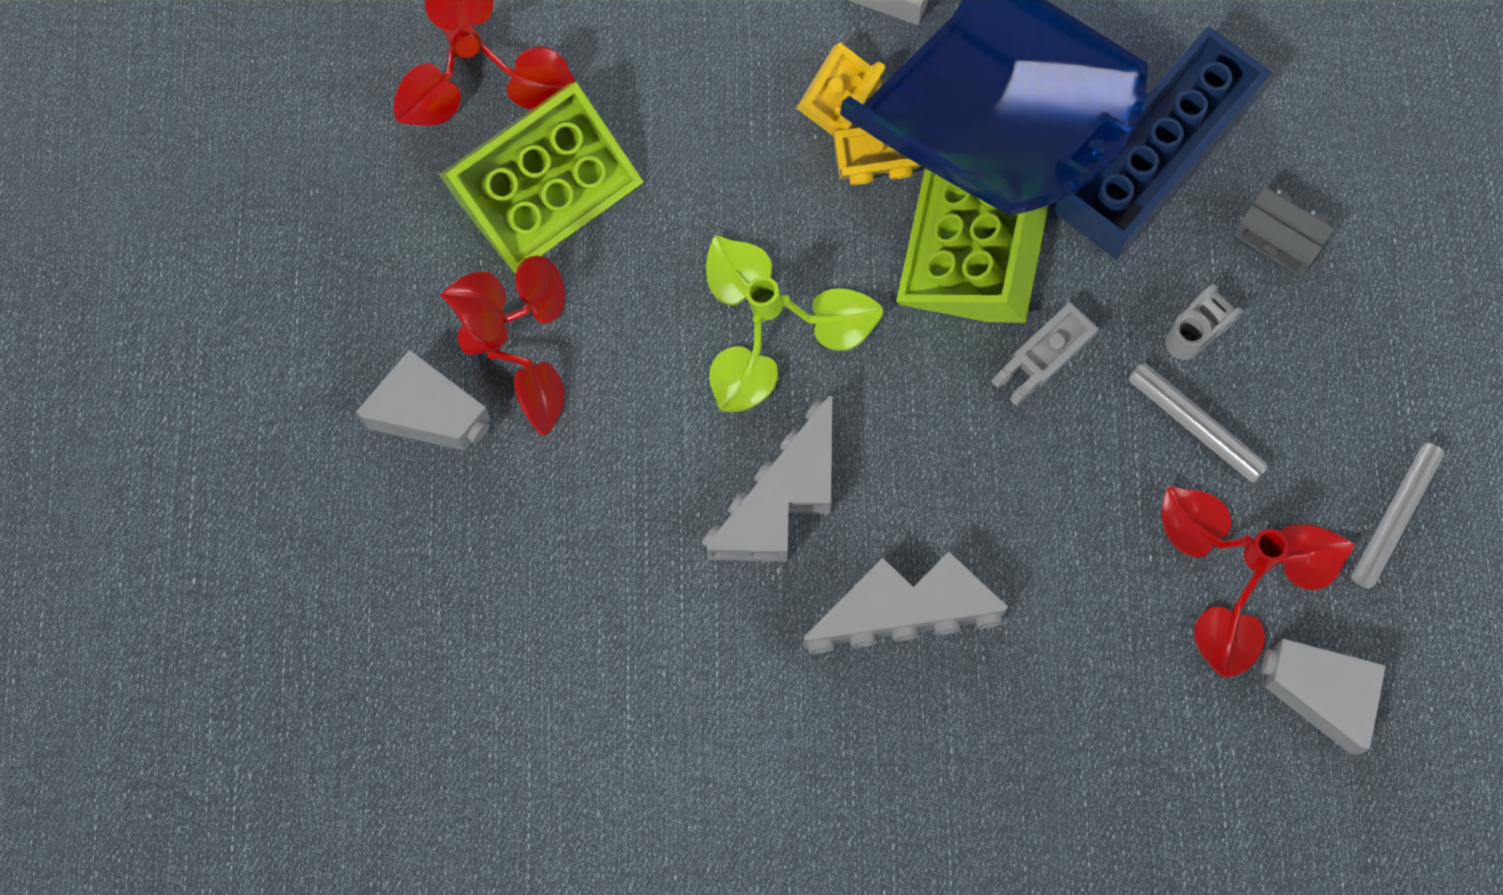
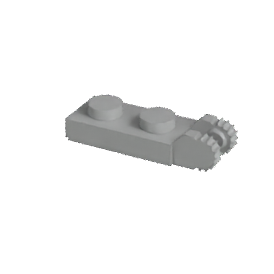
[991,302,1100,406]

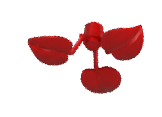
[393,0,576,126]
[440,255,565,436]
[1161,486,1354,678]

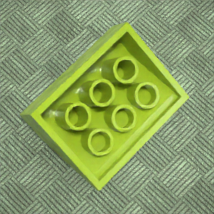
[439,82,644,274]
[896,154,1054,323]

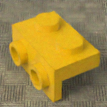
[796,42,886,136]
[833,120,922,185]

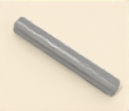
[1129,363,1268,482]
[1351,442,1444,589]

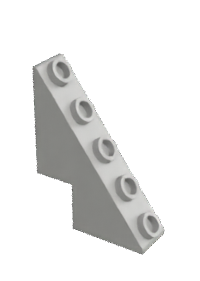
[702,396,833,562]
[802,551,1008,654]

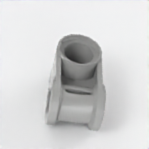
[1165,283,1244,360]

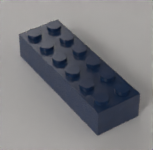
[1054,26,1272,260]

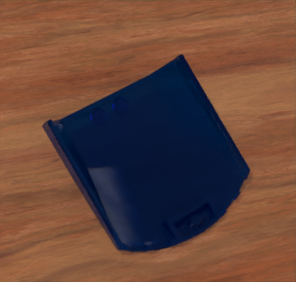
[840,0,1148,216]

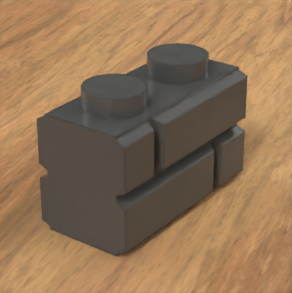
[1233,186,1335,277]

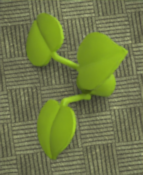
[706,235,884,412]

